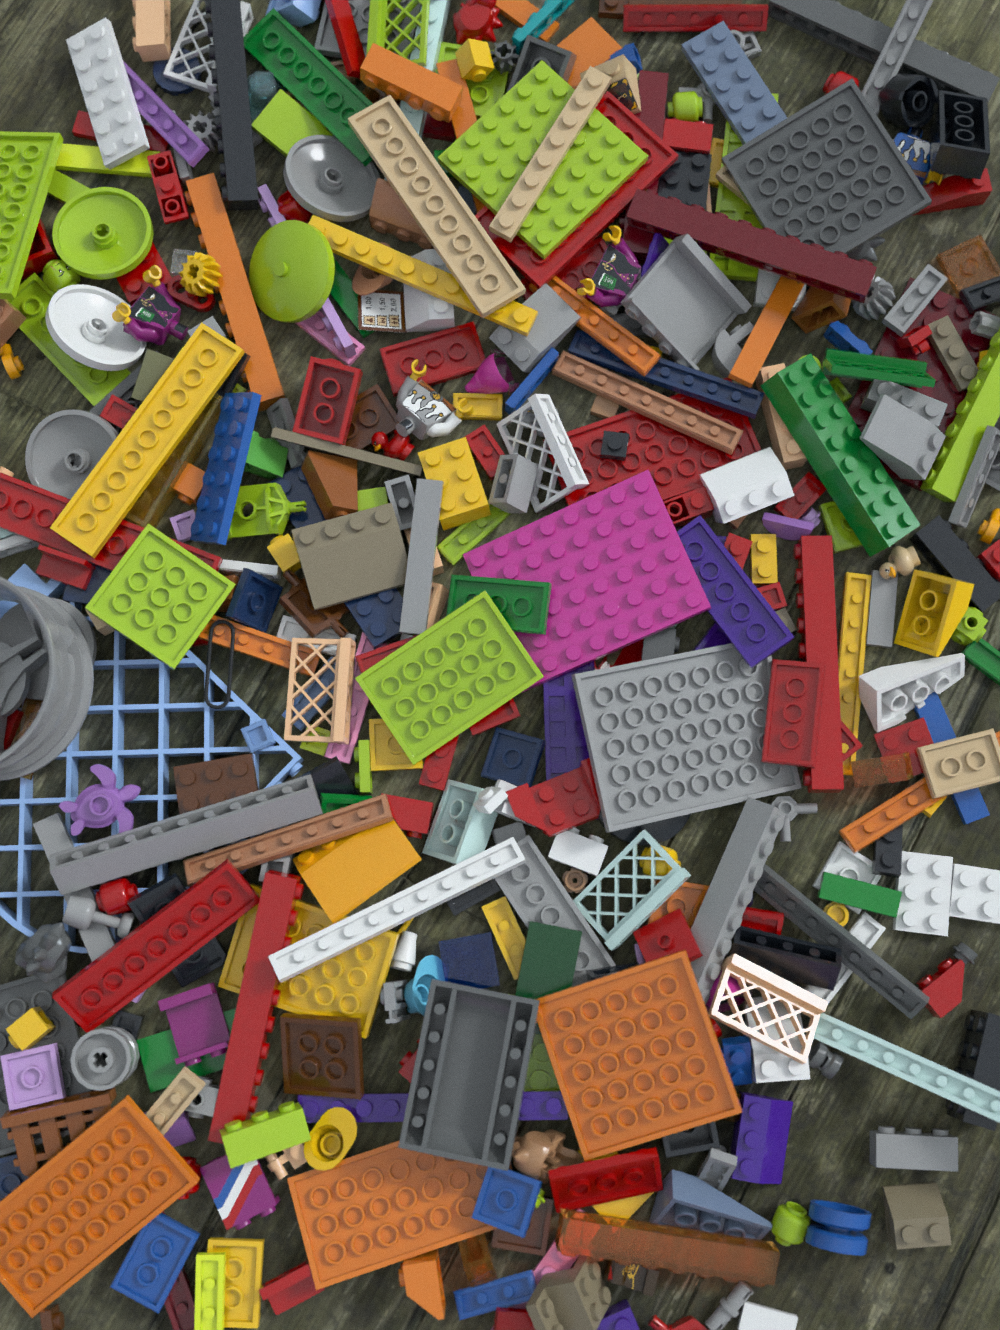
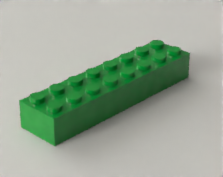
[760,353,920,557]

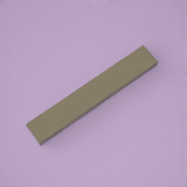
[271,427,422,477]

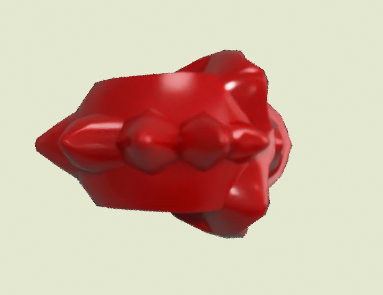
[453,0,503,45]

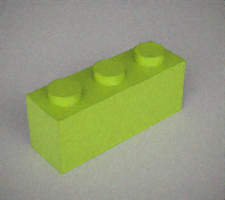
[220,1101,311,1169]

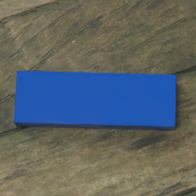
[505,347,559,415]
[453,1269,537,1320]

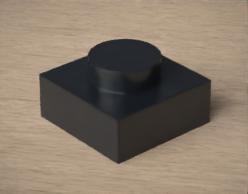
[600,431,629,461]

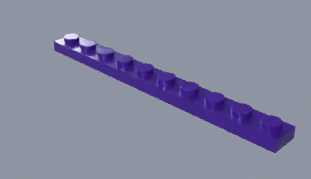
[298,1091,568,1123]

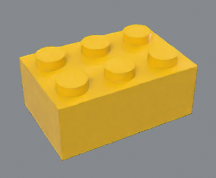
[418,437,491,531]

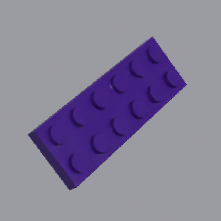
[677,515,794,669]

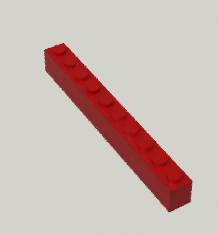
[793,535,844,793]
[208,870,304,1144]

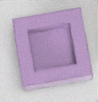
[170,510,196,543]

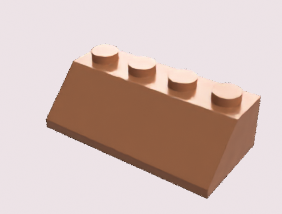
[369,178,434,249]

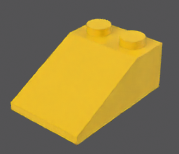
[894,569,975,657]

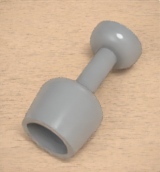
[62,896,134,939]

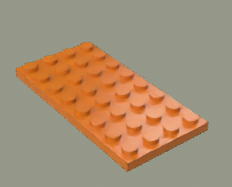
[0,1095,200,1318]
[287,1140,513,1290]

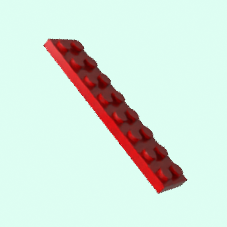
[52,859,260,1033]

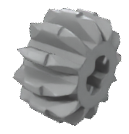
[183,111,222,156]
[851,276,896,321]

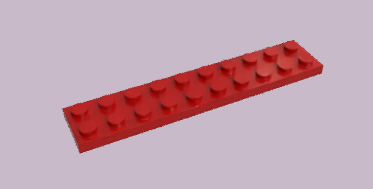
[0,472,223,572]

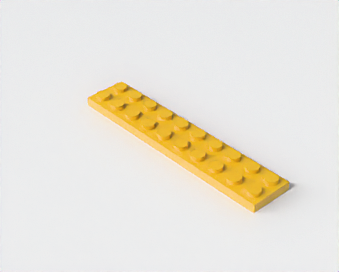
[50,323,245,559]

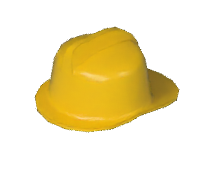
[303,1107,357,1171]

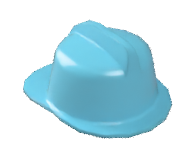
[404,955,448,1016]

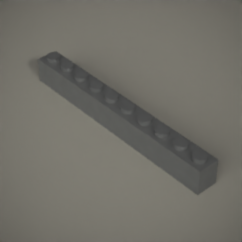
[768,0,1000,102]

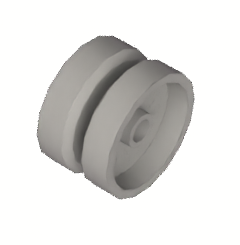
[70,1026,140,1091]

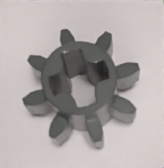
[490,40,519,74]

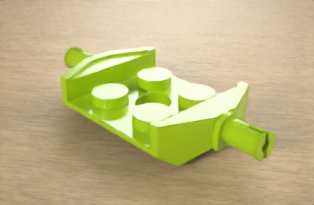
[227,483,307,540]

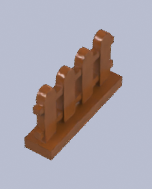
[0,1087,117,1176]

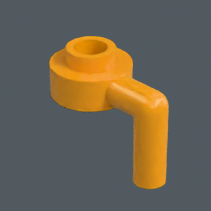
[0,343,24,380]
[977,508,1000,544]

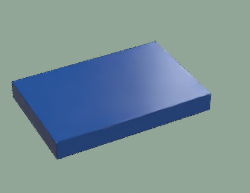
[110,1212,200,1314]

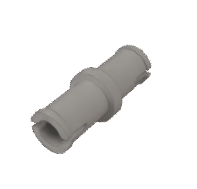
[705,1279,754,1330]

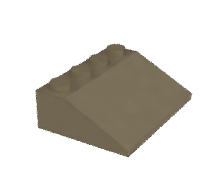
[291,503,408,611]

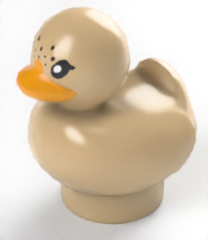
[879,546,921,580]

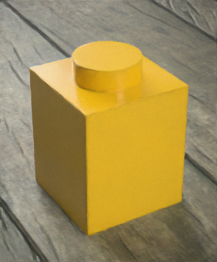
[455,38,495,82]
[267,534,302,573]
[6,1006,56,1051]

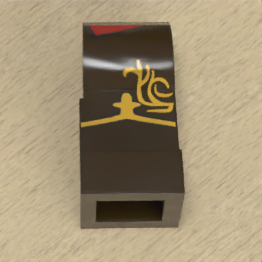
[603,1255,659,1297]

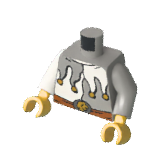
[396,359,474,440]

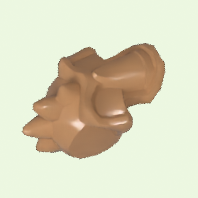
[512,1129,585,1183]

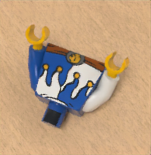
[892,127,943,185]

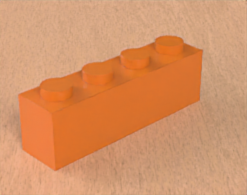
[360,43,463,123]

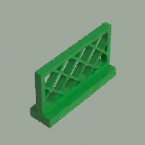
[822,348,936,388]

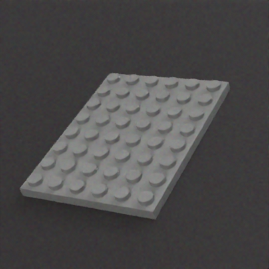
[572,643,802,832]

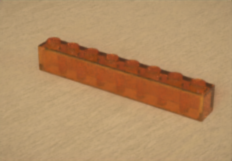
[555,1208,780,1287]

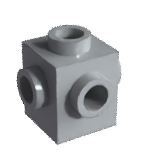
[184,1076,220,1119]

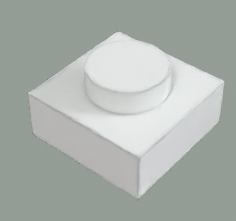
[473,786,508,814]

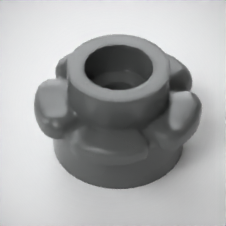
[953,941,978,966]

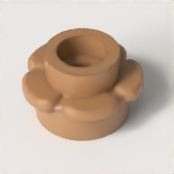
[562,868,588,893]

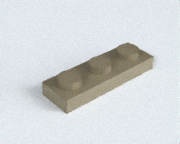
[928,315,978,393]

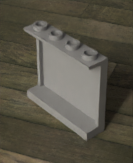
[620,233,752,370]

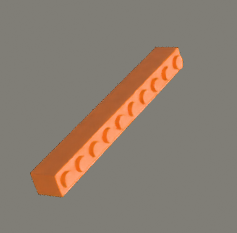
[184,173,285,412]

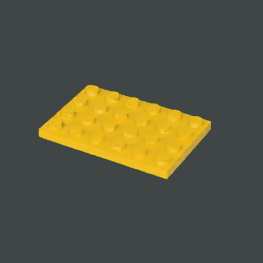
[218,884,400,1039]

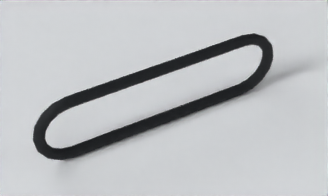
[204,620,235,709]

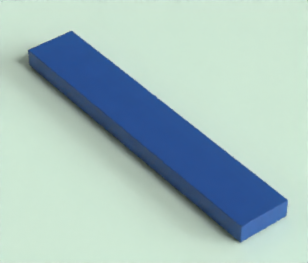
[913,692,990,825]

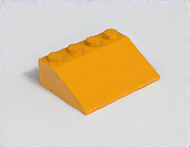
[292,818,422,924]

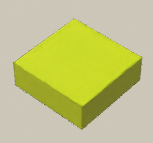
[300,724,331,756]

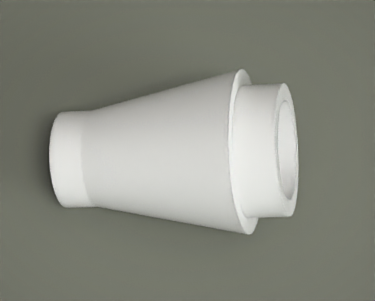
[390,931,418,972]

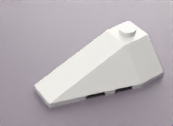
[859,653,965,733]

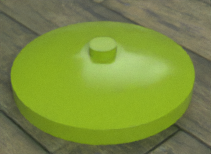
[52,187,153,280]
[249,220,335,323]

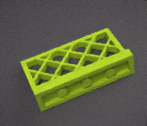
[366,0,430,67]

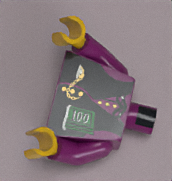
[577,225,642,307]
[112,265,188,345]

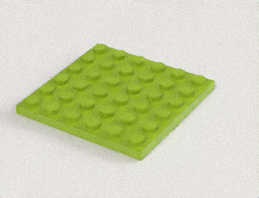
[438,60,648,259]

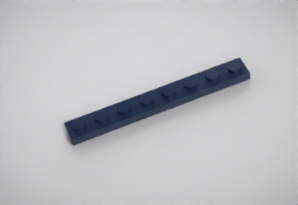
[568,330,765,419]

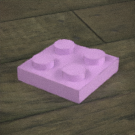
[0,1043,66,1111]

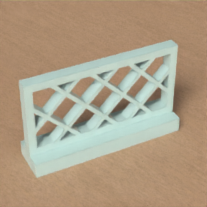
[573,830,692,951]

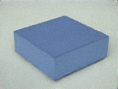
[240,719,276,754]

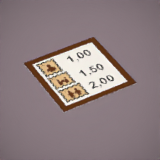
[358,290,405,333]

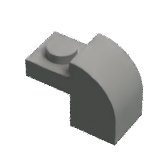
[712,321,754,378]

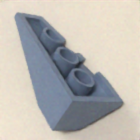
[649,1169,772,1242]

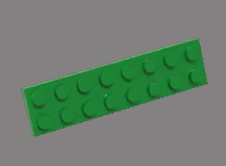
[243,8,373,167]

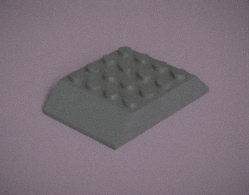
[398,979,540,1171]

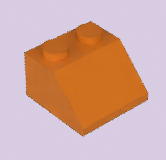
[398,1249,446,1320]

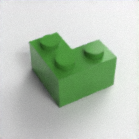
[243,431,288,480]

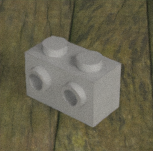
[488,454,538,514]

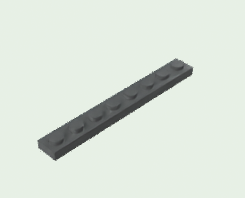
[754,864,930,1019]

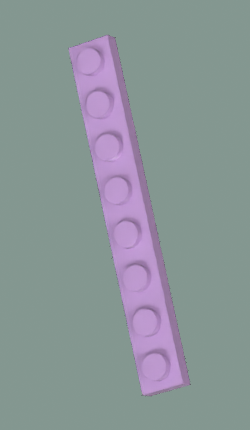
[257,184,356,358]

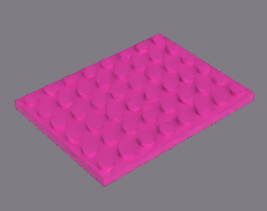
[463,470,712,693]

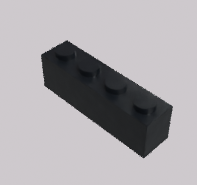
[909,515,1000,612]
[728,926,842,990]

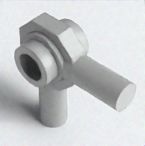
[678,83,716,124]
[771,796,818,842]

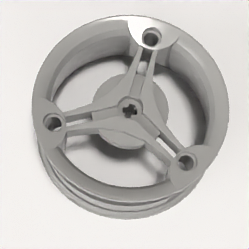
[0,577,94,781]

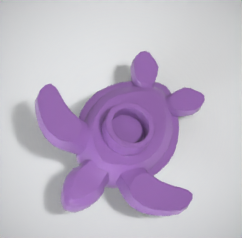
[59,764,141,836]

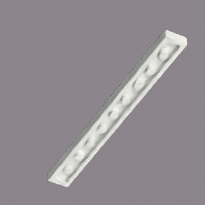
[268,837,526,983]

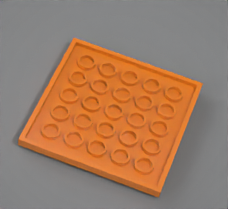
[535,949,742,1161]

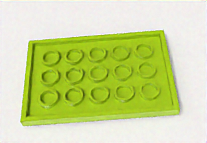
[355,590,544,765]

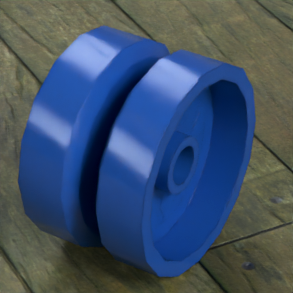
[805,1200,871,1255]

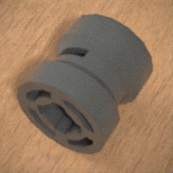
[808,1041,844,1080]

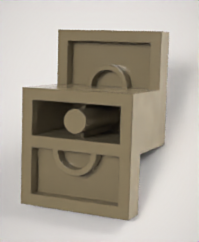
[526,1251,611,1330]

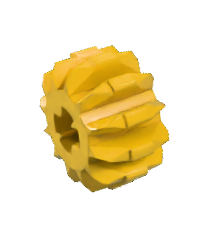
[179,252,222,297]

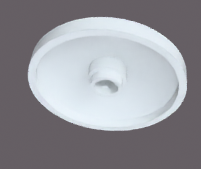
[45,285,147,371]

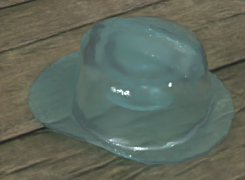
[247,71,285,123]

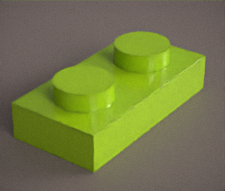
[354,740,373,794]

